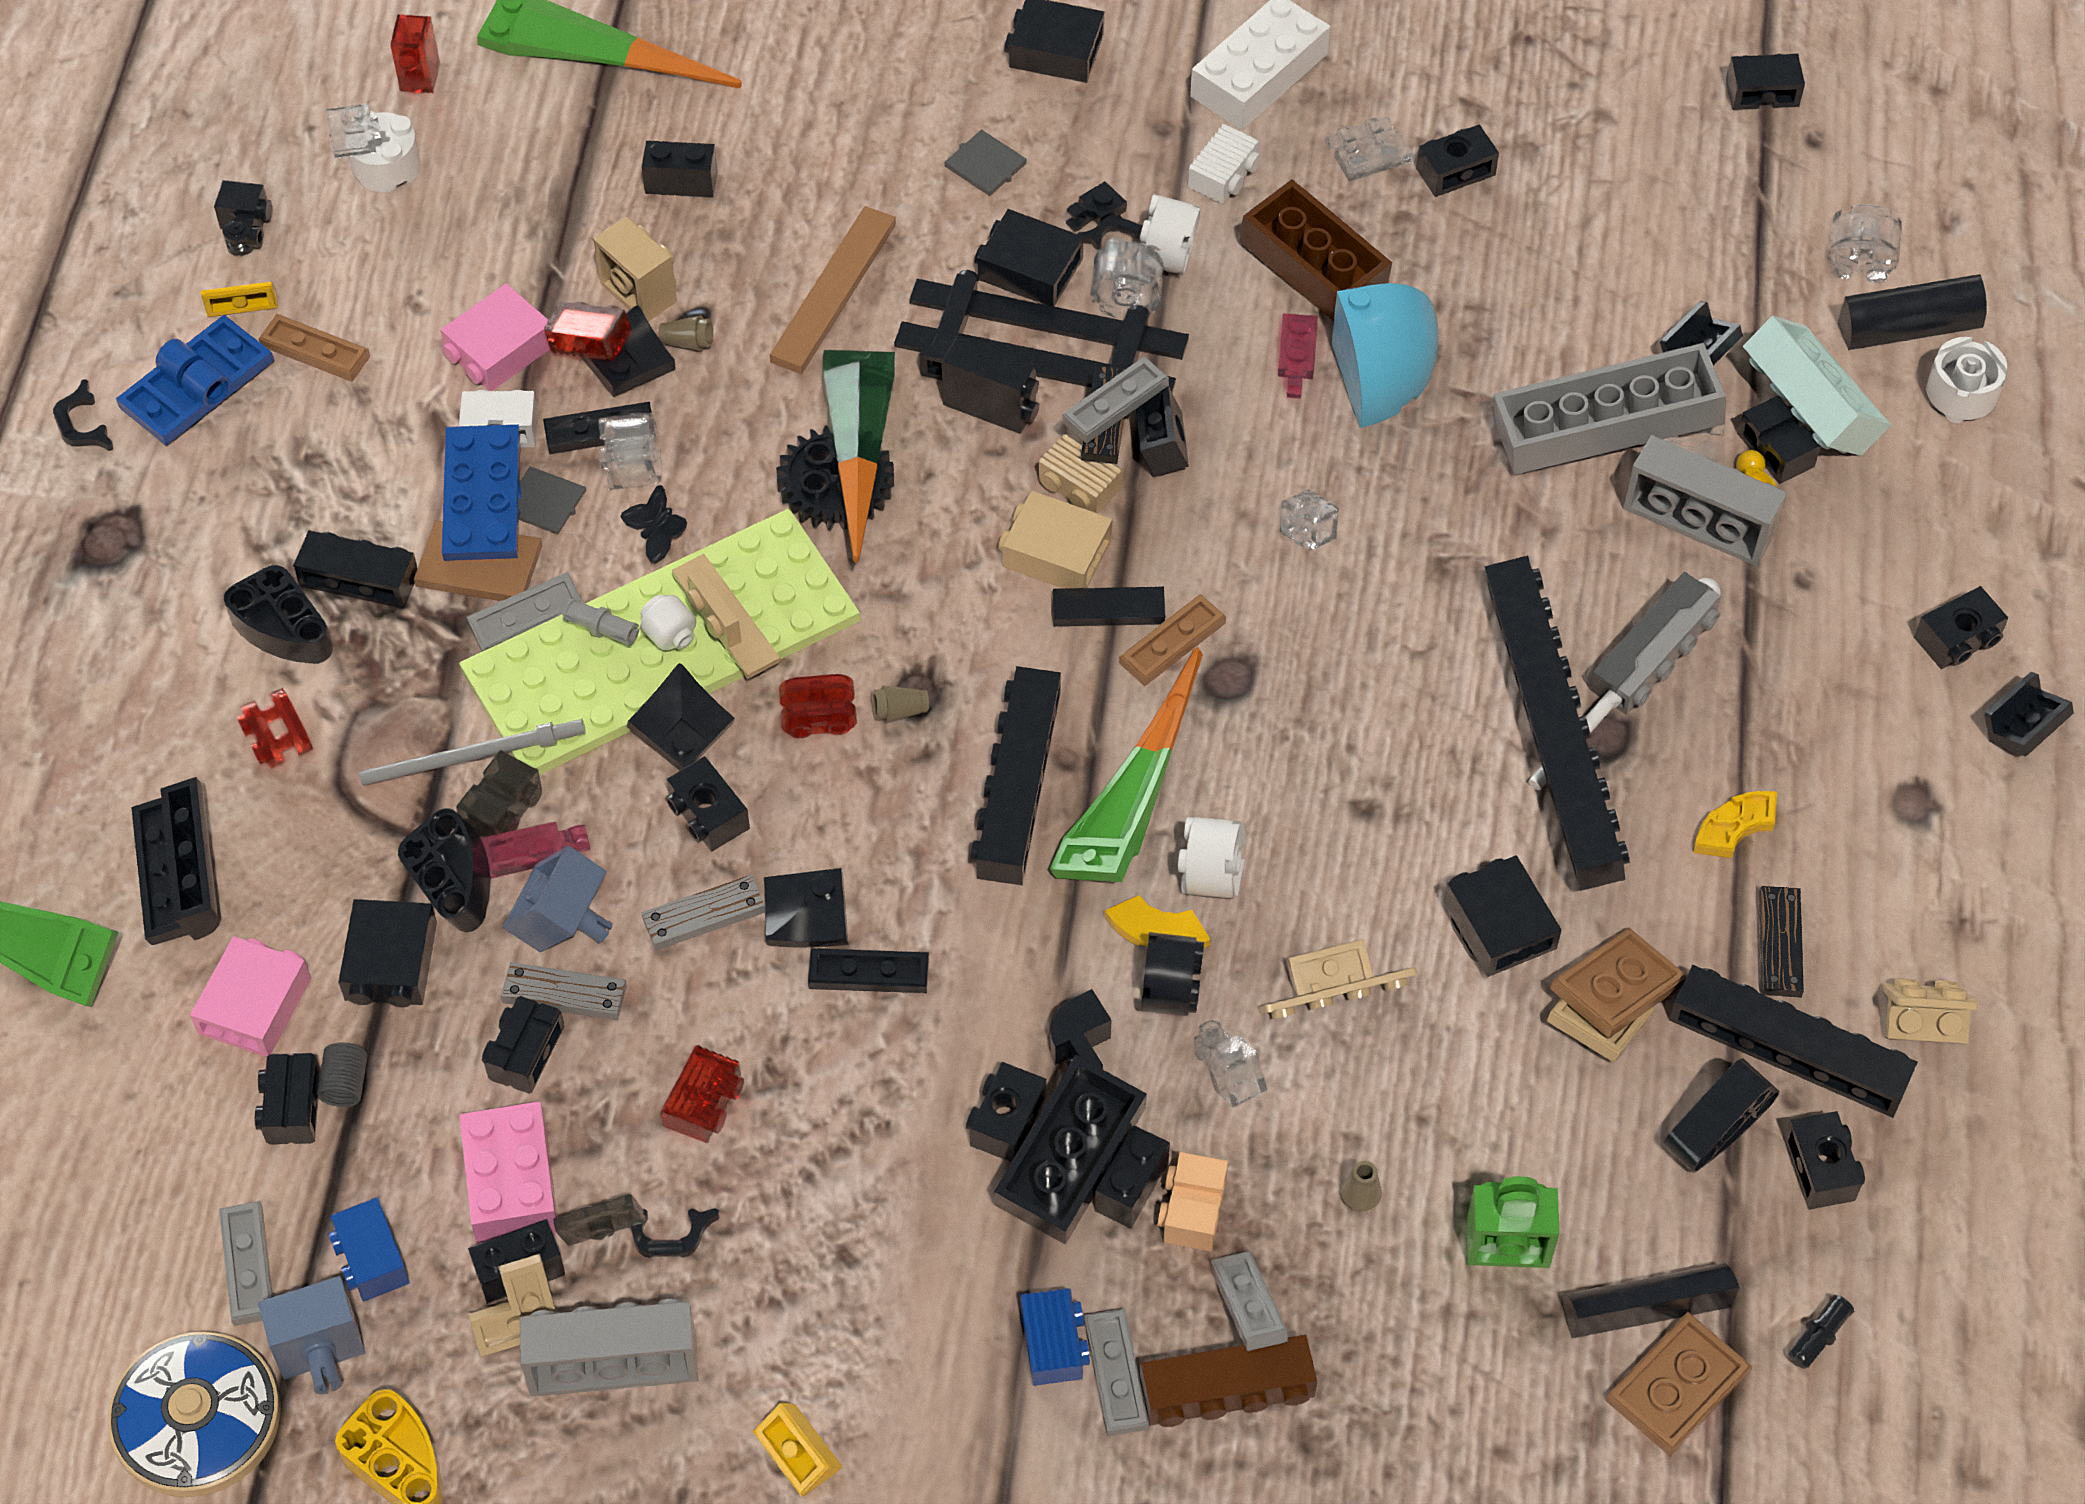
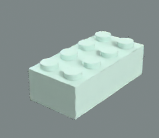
[1743,315,1891,456]

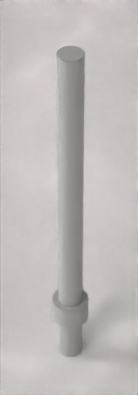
[359,719,586,786]

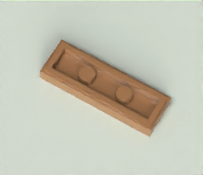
[259,314,371,382]
[1119,594,1226,686]

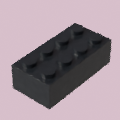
[994,1055,1147,1245]

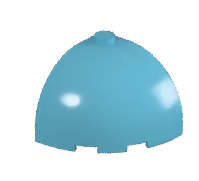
[1331,283,1439,428]

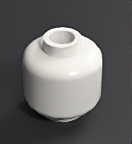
[640,595,696,650]

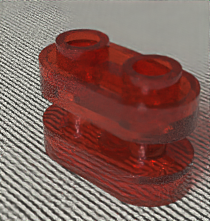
[779,674,857,738]
[236,688,313,769]

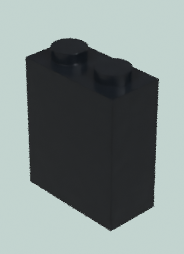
[1004,0,1105,83]
[974,209,1084,306]
[942,335,1039,434]
[338,899,437,1007]

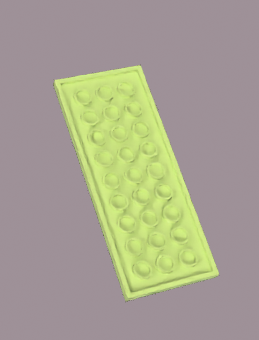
[459,508,861,781]

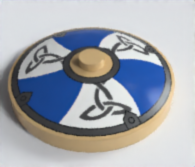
[108,1332,281,1497]

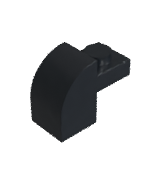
[1050,989,1112,1069]

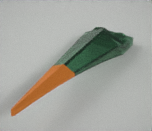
[823,350,895,563]

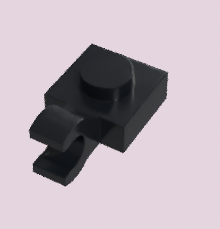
[1066,181,1127,232]

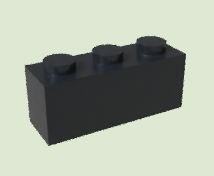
[293,530,418,609]

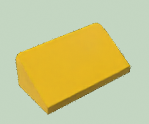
[200,281,278,317]
[752,1403,842,1496]

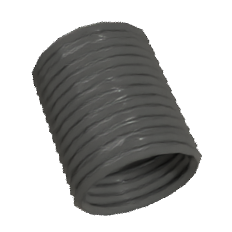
[317,1042,368,1107]

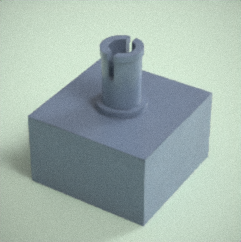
[502,845,613,952]
[258,1276,366,1394]

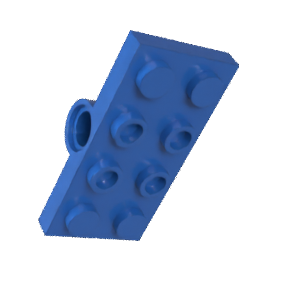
[116,315,274,445]
[442,424,521,561]

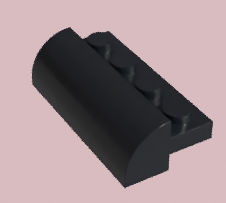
[131,777,218,946]

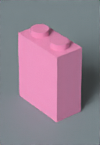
[440,283,556,391]
[190,936,311,1057]

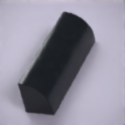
[1837,274,1987,350]
[1561,1263,1740,1339]

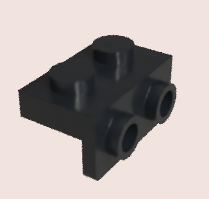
[1660,301,1743,366]
[1984,672,2074,757]

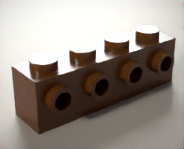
[1140,1334,1317,1427]

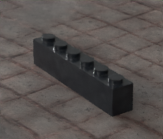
[970,666,1061,886]
[1669,965,1918,1118]

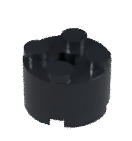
[1141,932,1204,1016]

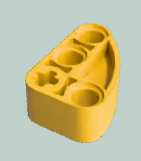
[335,1389,443,1504]

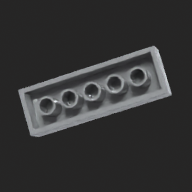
[1493,343,1726,475]

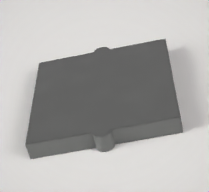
[944,129,1027,196]
[518,466,586,535]

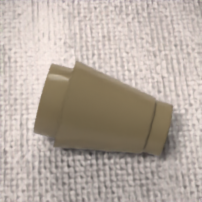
[658,315,713,351]
[872,685,929,723]
[1341,1161,1382,1211]

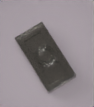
[553,1194,646,1246]

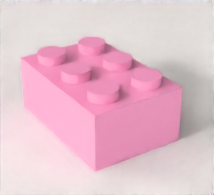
[459,1101,559,1245]

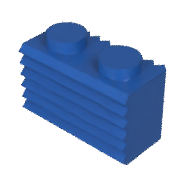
[1021,1288,1090,1386]

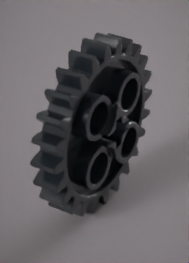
[776,425,895,530]

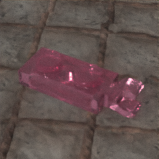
[1278,313,1318,398]
[481,821,591,879]

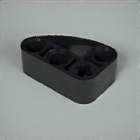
[223,565,333,664]
[398,808,490,932]
[1663,1058,1779,1173]

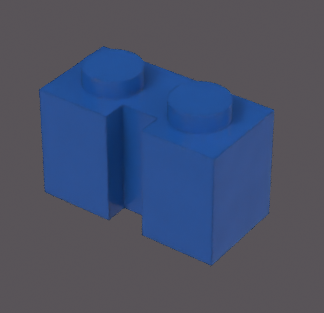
[328,1197,410,1302]

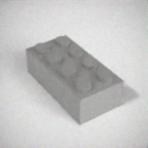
[1623,435,1787,567]
[520,1299,699,1397]

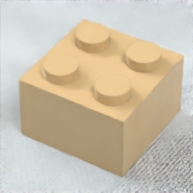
[593,216,677,321]

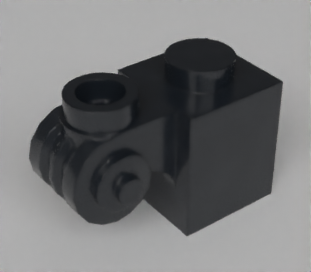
[214,180,272,255]

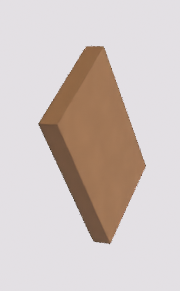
[414,520,543,601]
[1550,927,1687,1039]
[1605,1312,1753,1456]

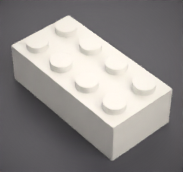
[1190,0,1331,131]

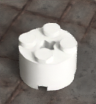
[345,111,421,192]
[1136,194,1201,274]
[1926,337,2007,423]
[1178,817,1246,898]

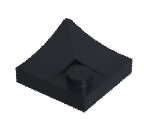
[577,305,676,396]
[626,663,735,771]
[764,868,849,948]

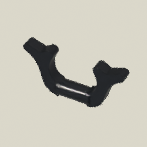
[1078,215,1157,270]
[53,379,113,451]
[617,1208,720,1258]

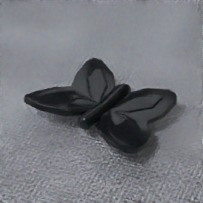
[620,485,687,564]

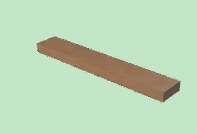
[770,206,896,374]

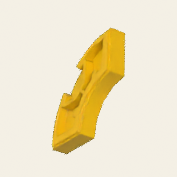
[1693,791,1777,858]
[1104,895,1211,949]

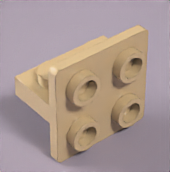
[1883,978,1978,1044]

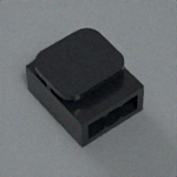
[1444,855,1562,978]

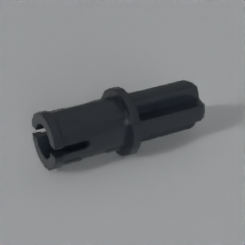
[1788,1294,1854,1369]

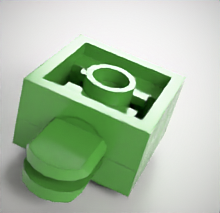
[1466,1176,1559,1268]

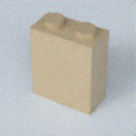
[998,491,1113,588]

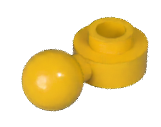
[1736,450,1777,487]

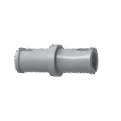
[562,598,639,646]

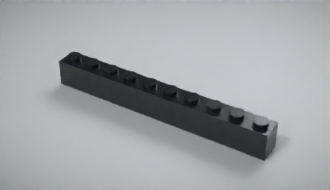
[1484,555,1630,891]

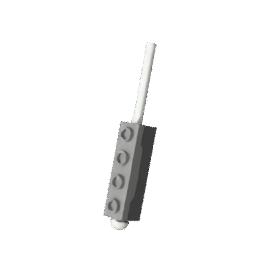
[1529,571,1721,791]

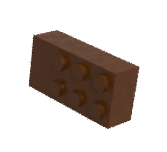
[1239,179,1393,321]

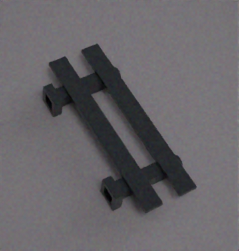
[894,270,1189,419]

